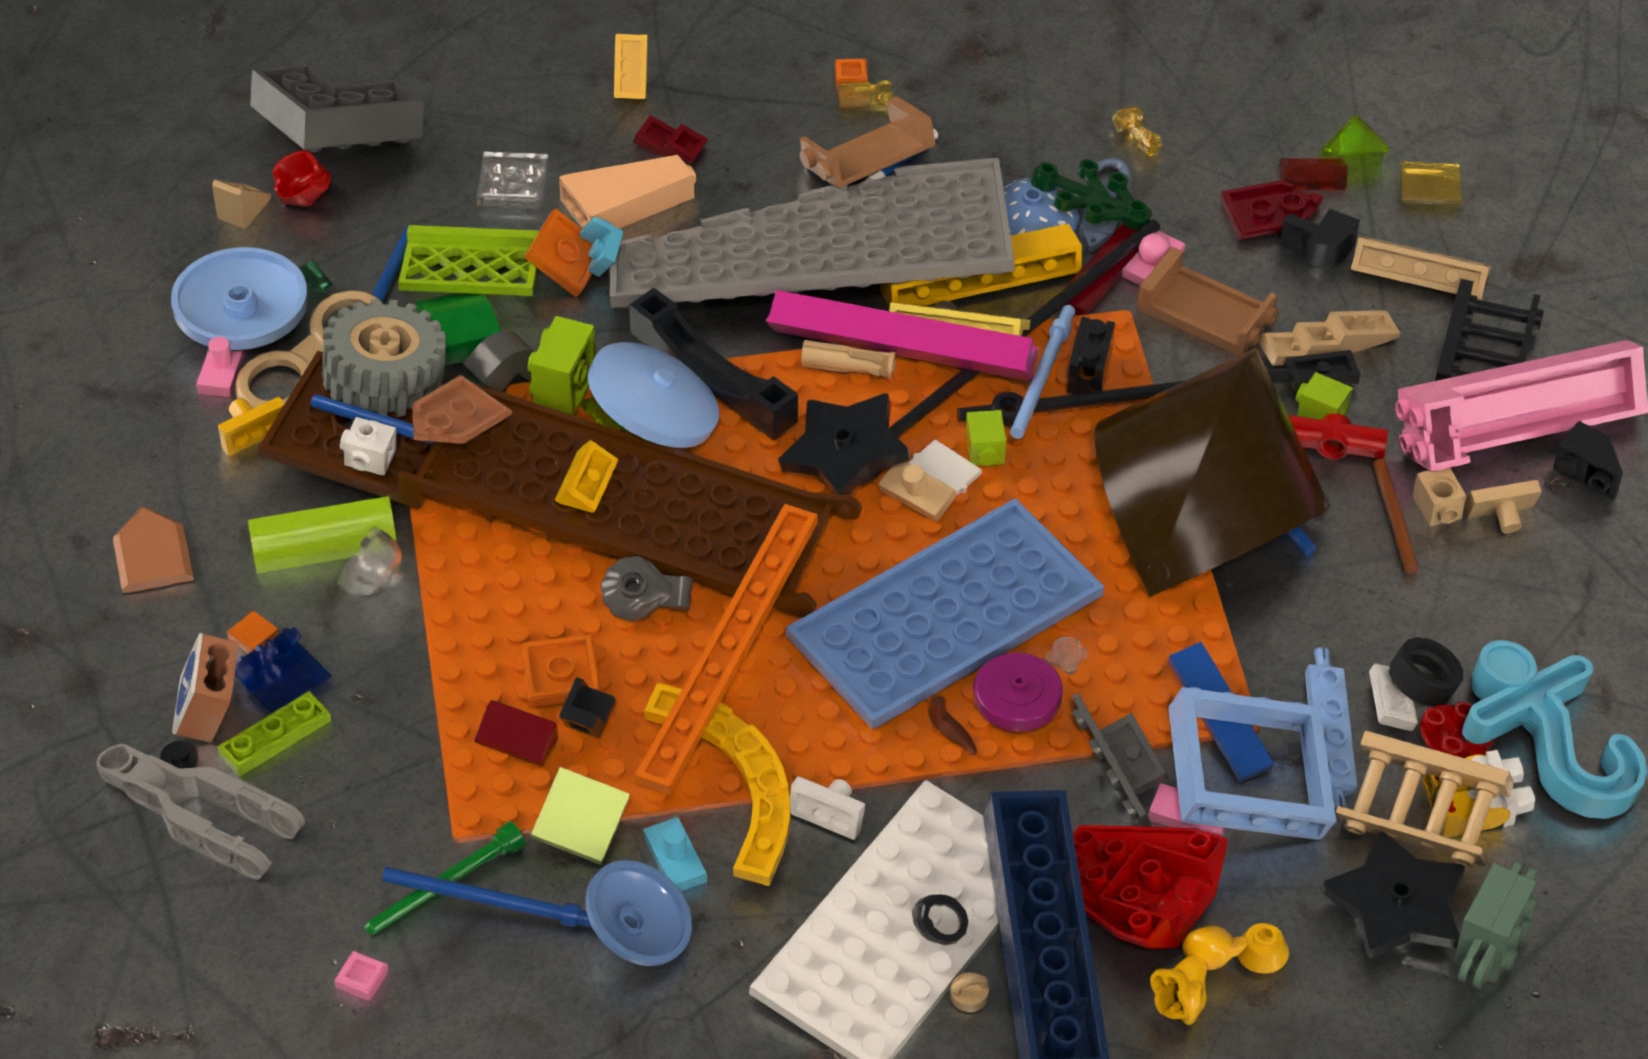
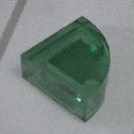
[298,259,333,293]

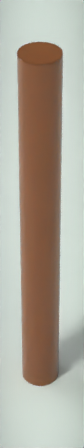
[1373,459,1419,574]

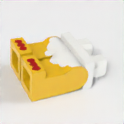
[1421,750,1535,838]

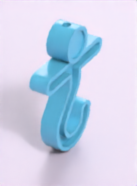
[1462,640,1648,819]

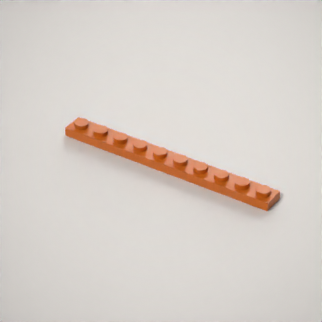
[635,504,818,795]

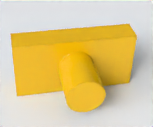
[614,34,648,99]
[218,396,285,457]

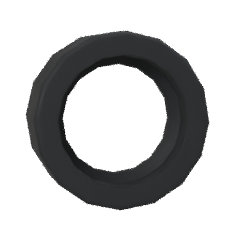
[1389,637,1464,706]

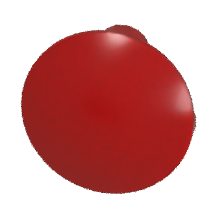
[1420,701,1494,758]

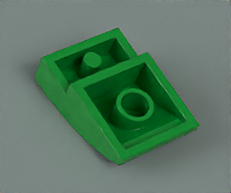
[415,293,501,366]

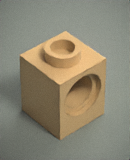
[1412,468,1466,527]

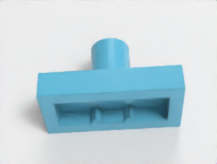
[643,817,707,891]

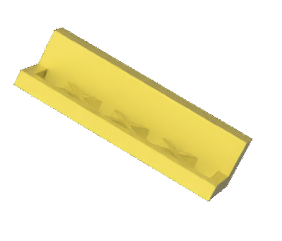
[889,303,1031,336]

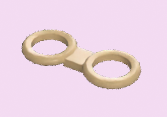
[235,290,384,408]

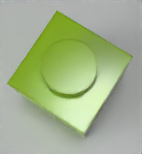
[1296,372,1353,420]
[965,410,1006,466]

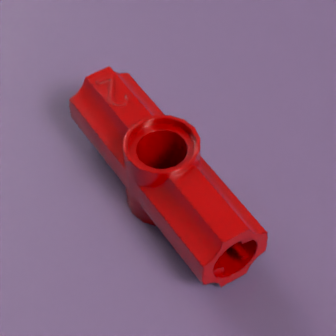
[1288,413,1388,460]

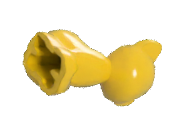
[1150,925,1248,1025]

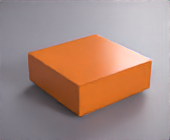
[835,59,868,89]
[227,610,280,658]

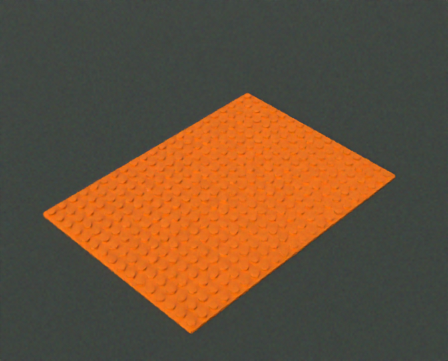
[410,310,1260,843]

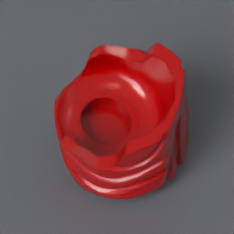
[272,150,331,207]

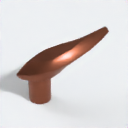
[928,695,978,755]

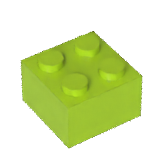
[527,316,596,416]

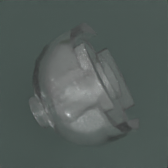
[337,526,404,599]

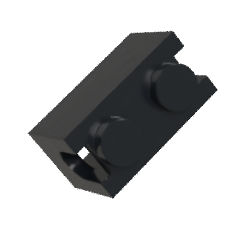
[1067,317,1115,394]

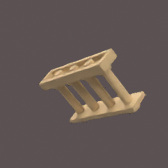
[1336,730,1514,867]

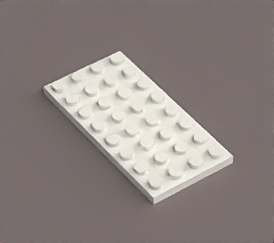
[749,780,1000,1059]

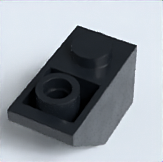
[1553,421,1623,500]

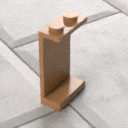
[799,96,936,189]

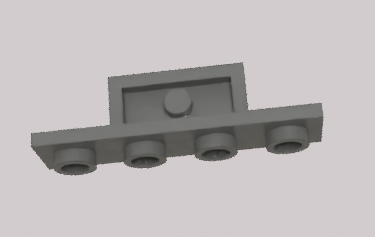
[1072,693,1168,827]

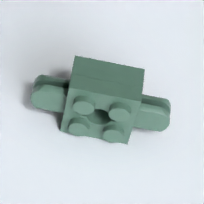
[1453,860,1539,989]

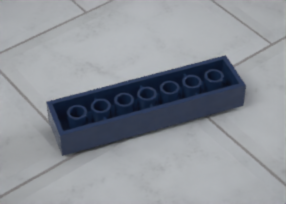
[983,790,1109,1059]

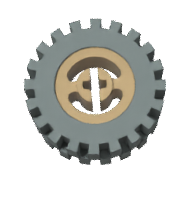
[322,299,446,417]

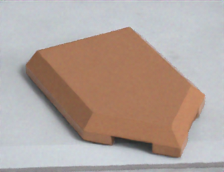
[412,375,512,444]
[113,505,194,594]

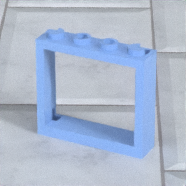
[1168,687,1336,840]

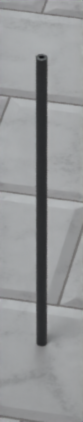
[888,219,1160,438]

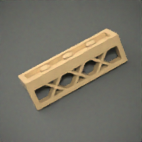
[1351,236,1492,300]

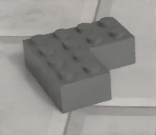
[250,64,425,152]

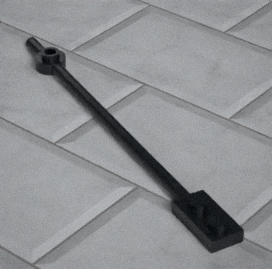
[957,350,1361,426]

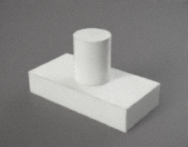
[790,776,865,840]

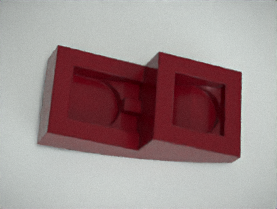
[633,115,709,163]

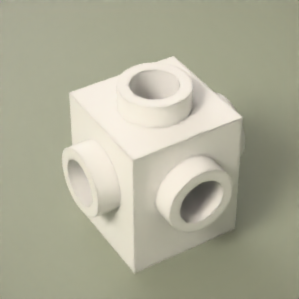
[340,417,397,476]

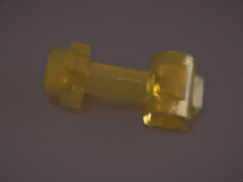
[1112,106,1162,156]

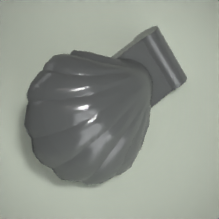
[601,556,693,622]

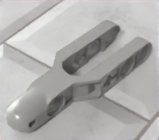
[96,744,305,880]

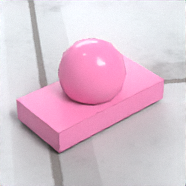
[1122,231,1185,285]

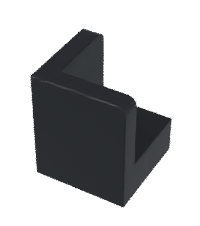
[559,677,616,739]

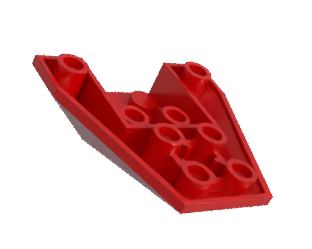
[1073,825,1228,949]

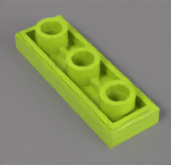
[217,691,331,777]

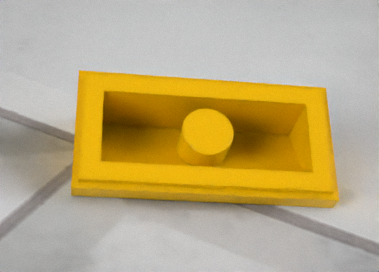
[555,440,619,513]

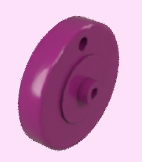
[974,653,1063,732]

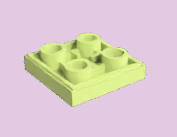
[531,767,630,865]

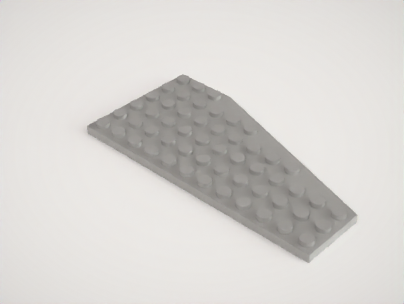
[610,158,1015,309]

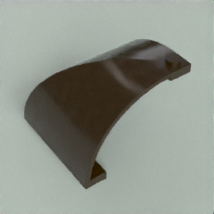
[1094,348,1330,597]

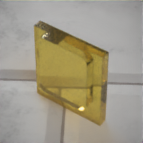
[1400,161,1462,205]

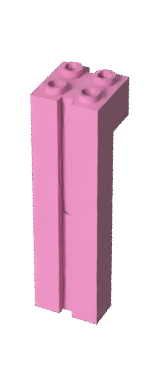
[1395,340,1648,472]

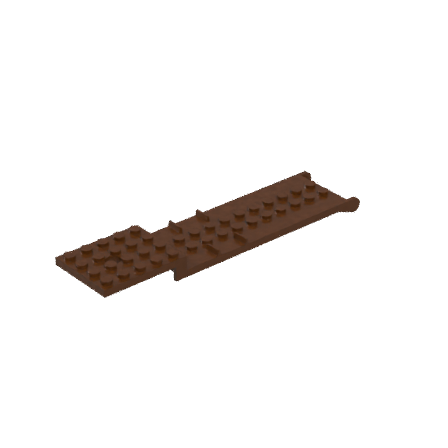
[258,350,862,617]

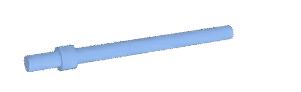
[1010,305,1075,439]

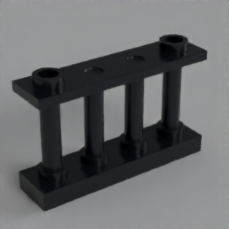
[1435,279,1544,381]

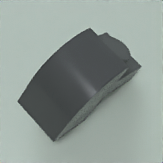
[463,331,535,392]

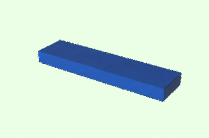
[1168,641,1274,783]

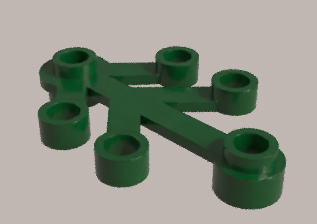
[1031,159,1152,229]

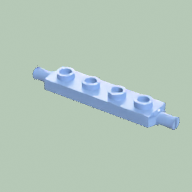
[1305,647,1357,815]

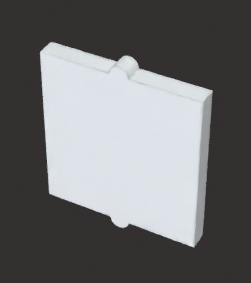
[908,440,982,496]

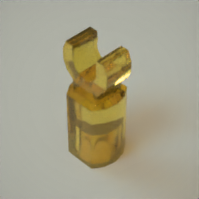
[838,80,894,108]

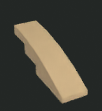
[1259,310,1401,366]

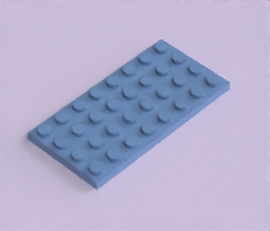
[786,498,1104,730]

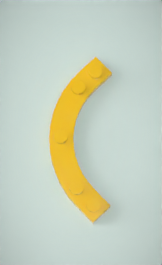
[644,682,791,886]

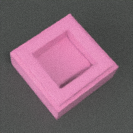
[334,951,388,1001]

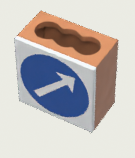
[172,633,239,743]

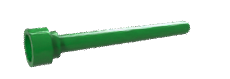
[365,821,526,935]

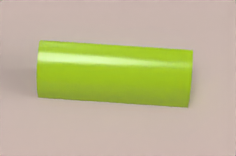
[248,496,398,574]

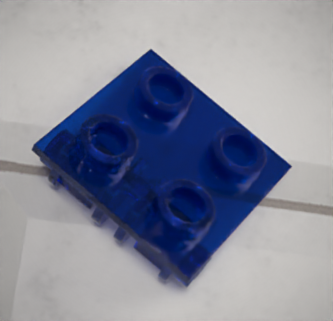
[234,627,332,714]

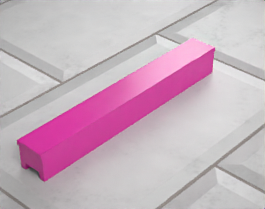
[766,290,1038,381]

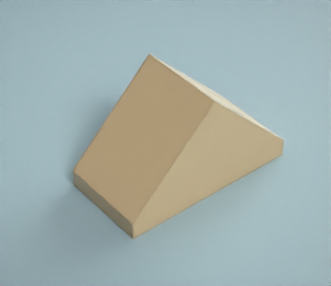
[212,179,272,229]

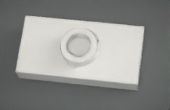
[1369,663,1418,731]

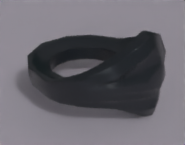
[912,894,969,945]

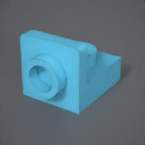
[579,217,624,277]

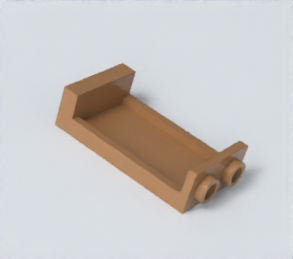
[1137,247,1279,356]

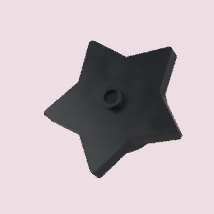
[778,393,911,495]
[1322,832,1465,959]

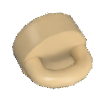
[950,972,989,1013]

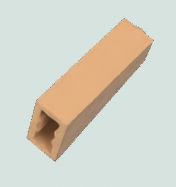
[559,155,697,229]

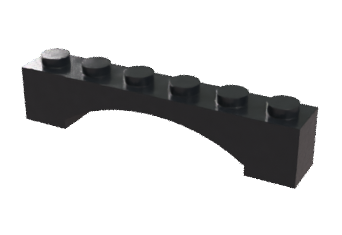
[629,288,798,440]

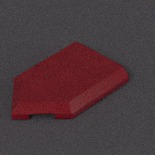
[1220,180,1324,240]

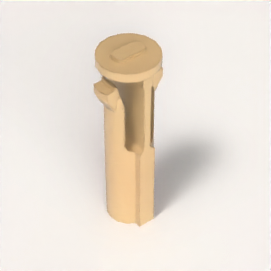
[801,340,897,380]

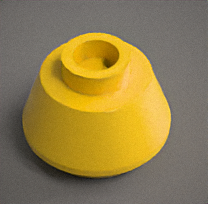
[1237,923,1289,974]

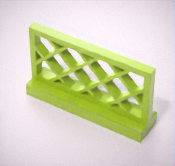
[398,225,539,296]

